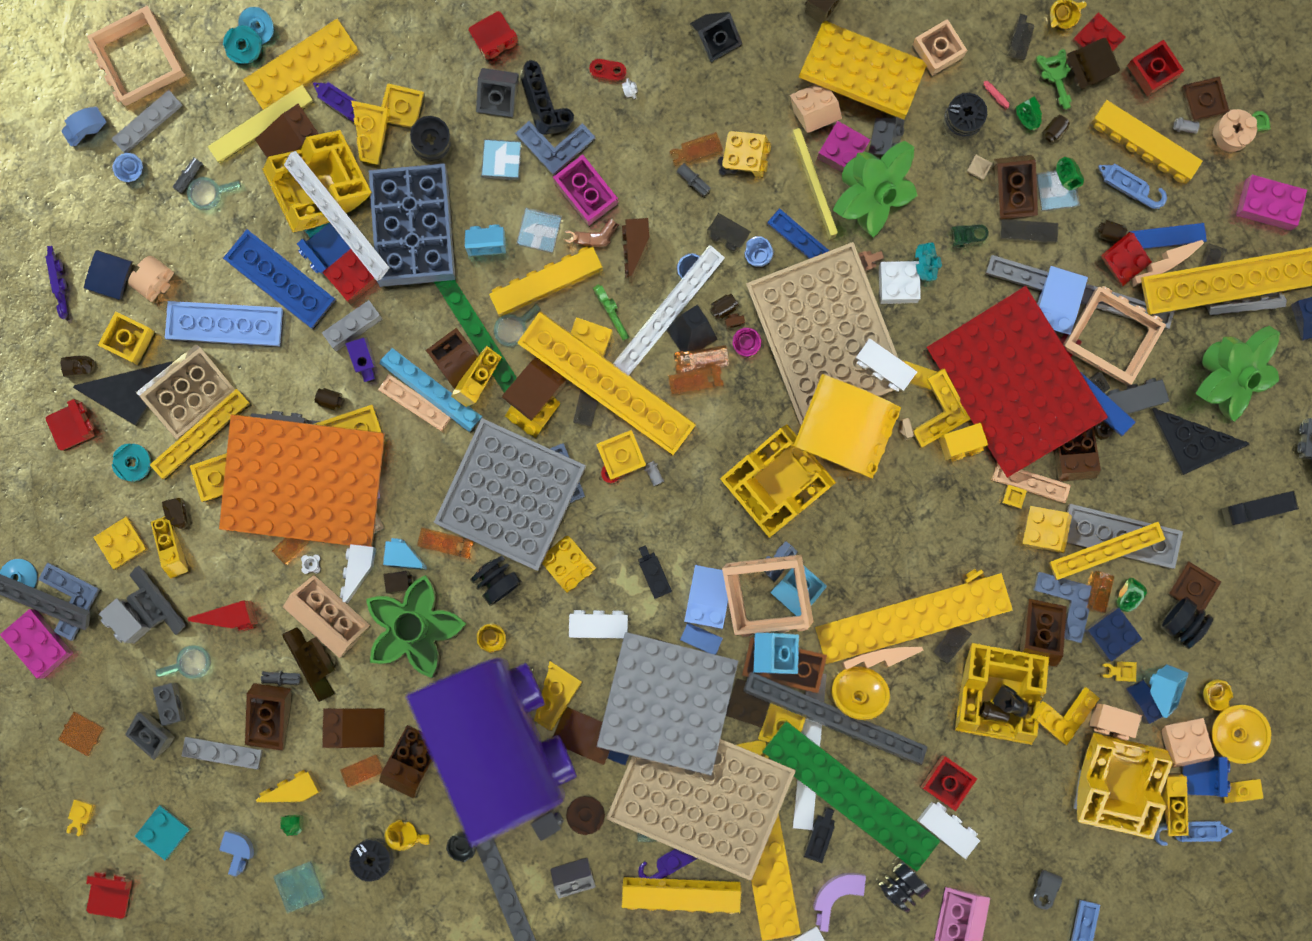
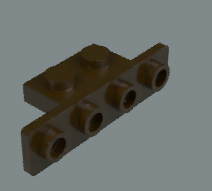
[282,627,335,702]

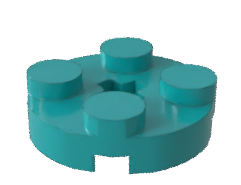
[223,25,262,64]
[915,242,942,281]
[112,443,152,482]

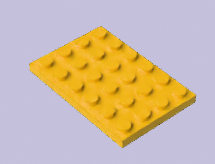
[799,21,927,120]

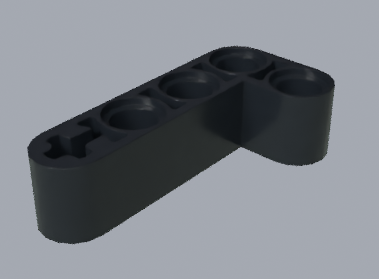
[520,60,574,135]
[1221,491,1299,527]

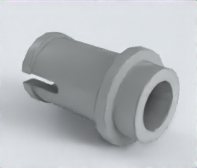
[1173,117,1199,134]
[644,461,664,486]

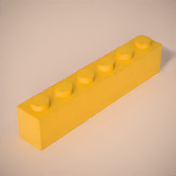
[1091,100,1203,184]
[489,247,603,318]
[622,877,741,914]

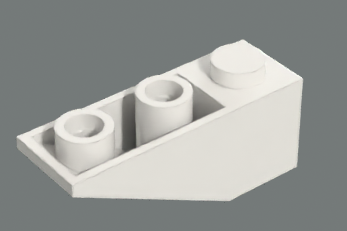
[340,544,376,603]

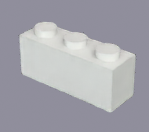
[855,338,917,392]
[569,610,628,638]
[917,802,980,859]

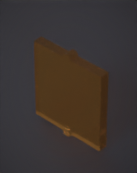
[58,712,104,756]

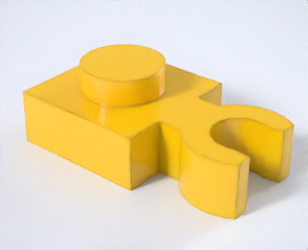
[1101,661,1137,682]
[66,799,94,836]

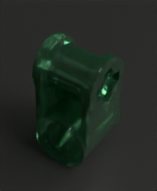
[951,224,989,248]

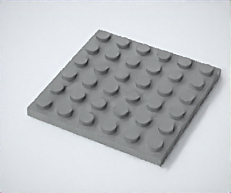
[434,418,586,571]
[597,632,738,776]

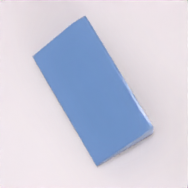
[680,623,723,655]

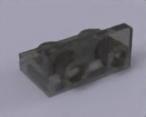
[1007,14,1035,61]
[707,213,751,252]

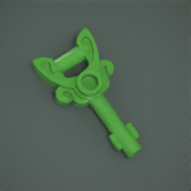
[1035,49,1072,110]
[593,284,629,340]

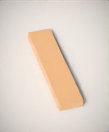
[378,374,451,432]
[991,462,1071,504]

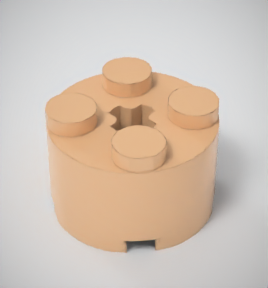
[1213,109,1257,152]
[128,256,174,302]

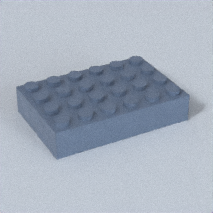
[369,164,455,287]

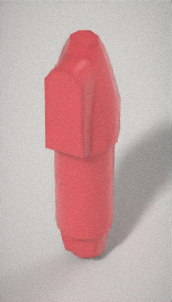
[983,81,1010,109]

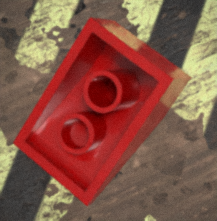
[188,600,258,632]

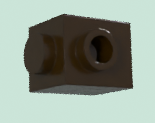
[384,571,414,594]

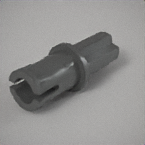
[173,157,203,193]
[677,163,711,196]
[261,670,301,686]

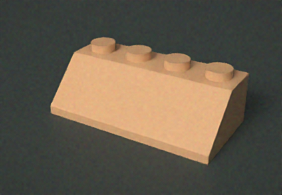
[283,575,371,658]

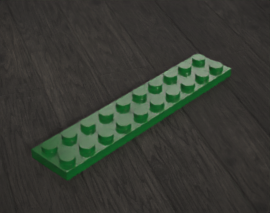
[762,721,940,872]

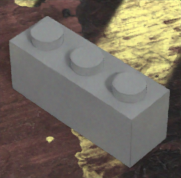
[322,300,383,352]

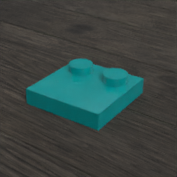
[135,805,191,860]

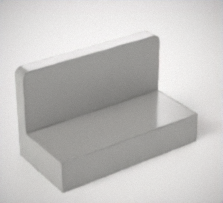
[550,858,596,899]

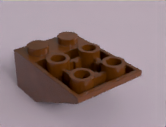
[622,218,650,283]
[426,328,493,389]
[1055,426,1101,481]
[379,725,433,799]

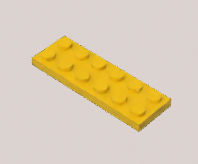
[243,19,359,110]

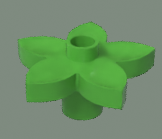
[833,141,918,238]
[1196,326,1280,422]
[366,575,467,678]

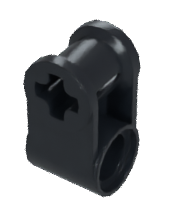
[993,684,1029,718]

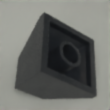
[689,12,743,62]
[666,304,718,360]

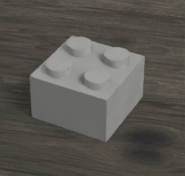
[99,598,150,643]

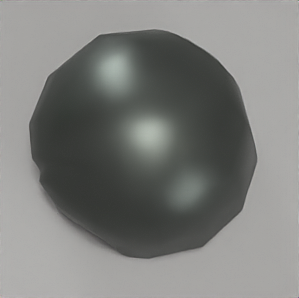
[446,832,476,862]

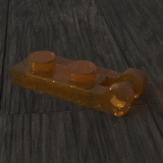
[674,345,729,373]
[668,367,724,395]
[417,527,474,559]

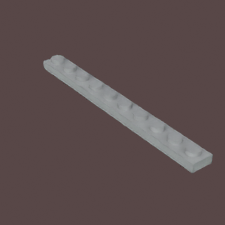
[985,255,1174,330]

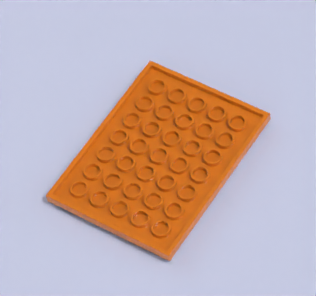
[219,414,385,547]

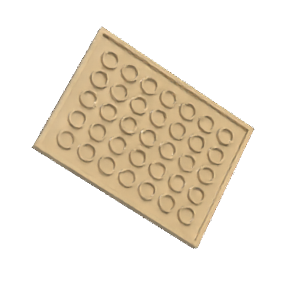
[746,242,909,425]
[606,739,796,881]

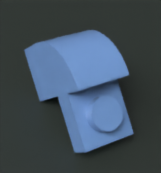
[61,107,106,146]
[219,830,254,876]

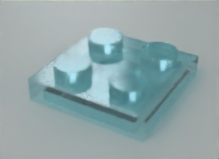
[273,861,325,913]

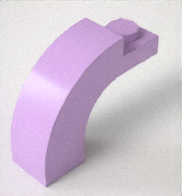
[813,873,866,932]

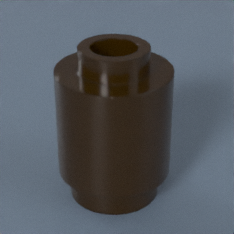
[1043,115,1070,144]
[1097,220,1127,243]
[709,294,739,320]
[314,388,345,411]

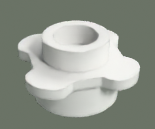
[622,78,638,99]
[301,555,321,574]

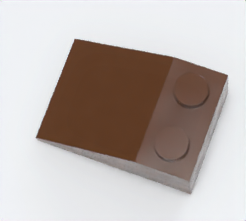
[254,103,319,158]
[994,155,1038,219]
[502,357,568,421]
[1020,599,1067,667]
[245,683,291,751]
[553,707,610,765]
[322,708,385,748]

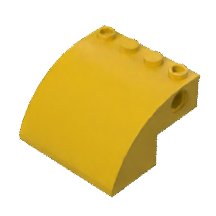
[262,130,372,233]
[793,374,901,479]
[720,424,836,538]
[955,643,1049,745]
[1077,733,1173,839]

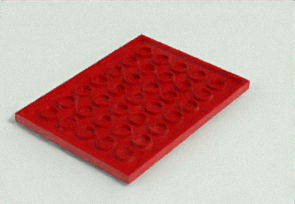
[926,286,1108,478]

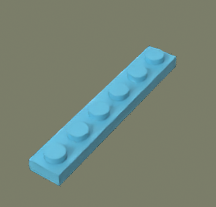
[379,348,482,432]

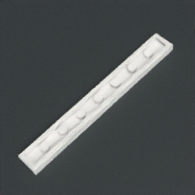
[284,151,389,281]
[613,245,725,375]
[793,674,827,830]

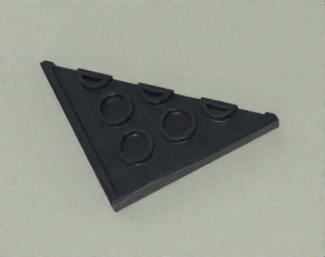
[73,361,173,426]
[1150,407,1250,475]

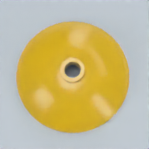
[832,666,890,720]
[1212,705,1271,764]

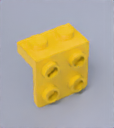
[722,131,771,178]
[505,398,560,439]
[542,536,596,593]

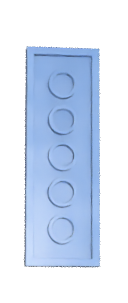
[165,301,283,346]

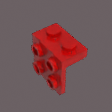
[468,11,518,61]
[46,399,95,451]
[86,871,132,919]

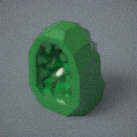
[1015,96,1042,130]
[1056,156,1084,190]
[1117,578,1147,612]
[280,815,304,836]

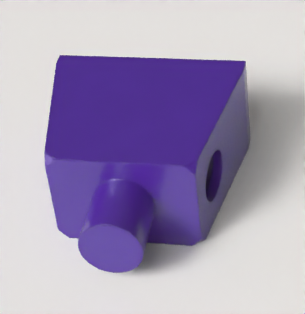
[345,337,376,382]

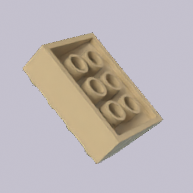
[136,344,235,439]

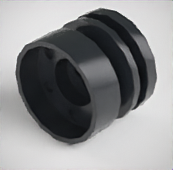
[943,93,988,140]
[410,116,451,162]
[470,556,522,606]
[1161,597,1214,649]
[349,837,395,882]
[878,860,931,914]

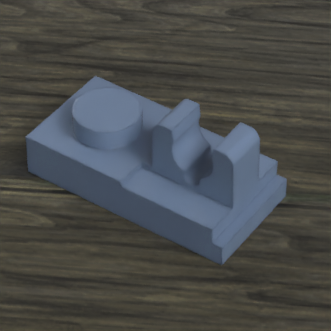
[764,541,798,582]

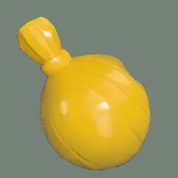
[384,820,430,851]

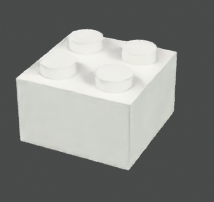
[879,261,921,304]

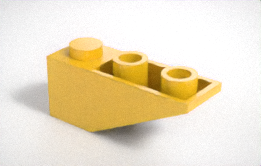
[451,346,502,407]
[151,516,189,579]
[256,770,322,802]
[1162,773,1189,836]

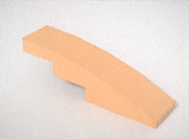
[1131,240,1204,287]
[842,647,923,669]

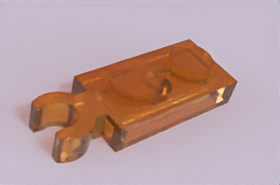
[670,132,723,165]

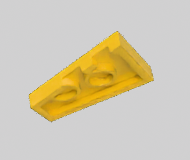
[351,100,390,165]
[534,661,583,731]

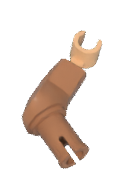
[563,218,619,247]

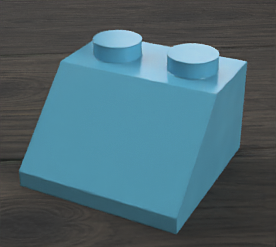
[465,225,506,256]
[383,538,427,570]
[770,566,827,616]
[754,633,799,674]
[1149,665,1189,718]

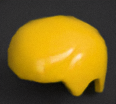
[476,623,506,653]
[1203,679,1233,711]

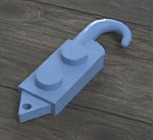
[1098,163,1167,209]
[1154,821,1233,846]

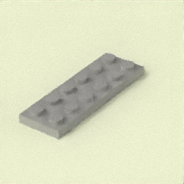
[1067,504,1183,569]

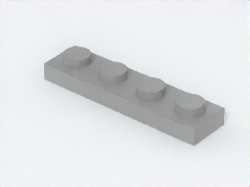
[112,90,183,153]
[1206,292,1287,315]
[181,737,263,769]

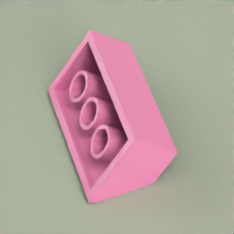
[935,887,990,941]

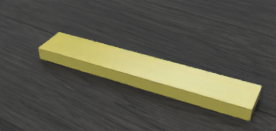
[207,85,313,163]
[792,128,838,240]

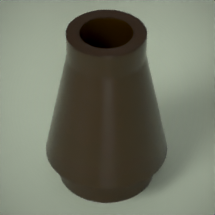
[979,701,1010,723]

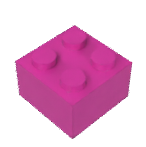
[817,121,870,173]

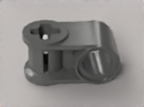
[1033,870,1062,910]

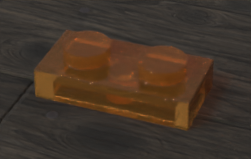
[1087,571,1114,613]

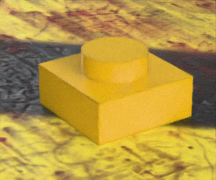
[1002,485,1027,509]

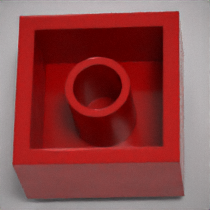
[1127,39,1185,97]
[323,249,377,305]
[920,755,977,811]

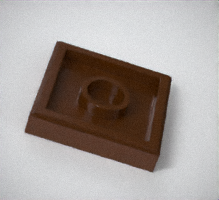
[1182,76,1229,122]
[1167,561,1221,612]

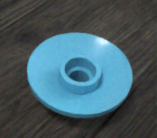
[238,7,274,44]
[0,559,38,588]

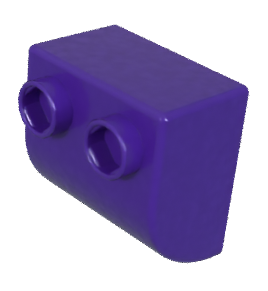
[406,657,577,847]

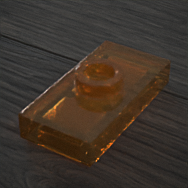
[272,538,311,565]
[340,754,383,788]

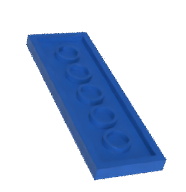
[223,229,336,329]

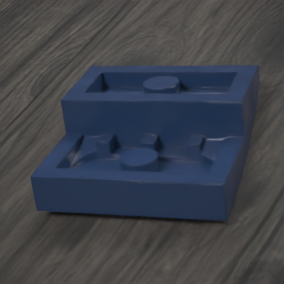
[84,250,133,300]

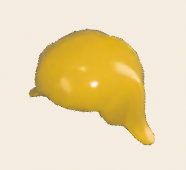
[1050,0,1087,29]

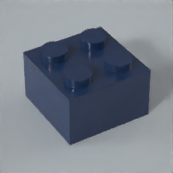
[1084,607,1142,662]

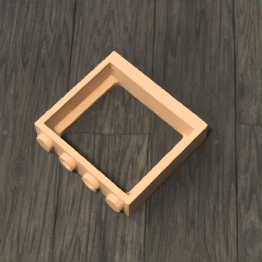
[87,5,186,106]
[1063,286,1166,386]
[722,555,814,637]

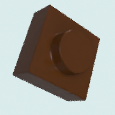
[724,314,745,329]

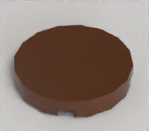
[566,795,605,835]

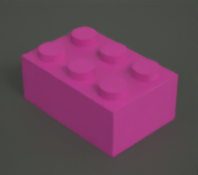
[553,154,618,226]
[1236,175,1307,231]
[0,609,73,679]

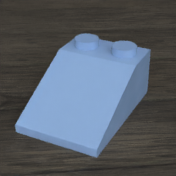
[1037,266,1088,335]
[684,565,728,629]

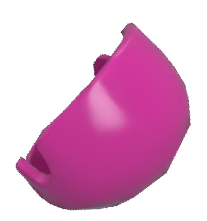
[732,327,762,357]

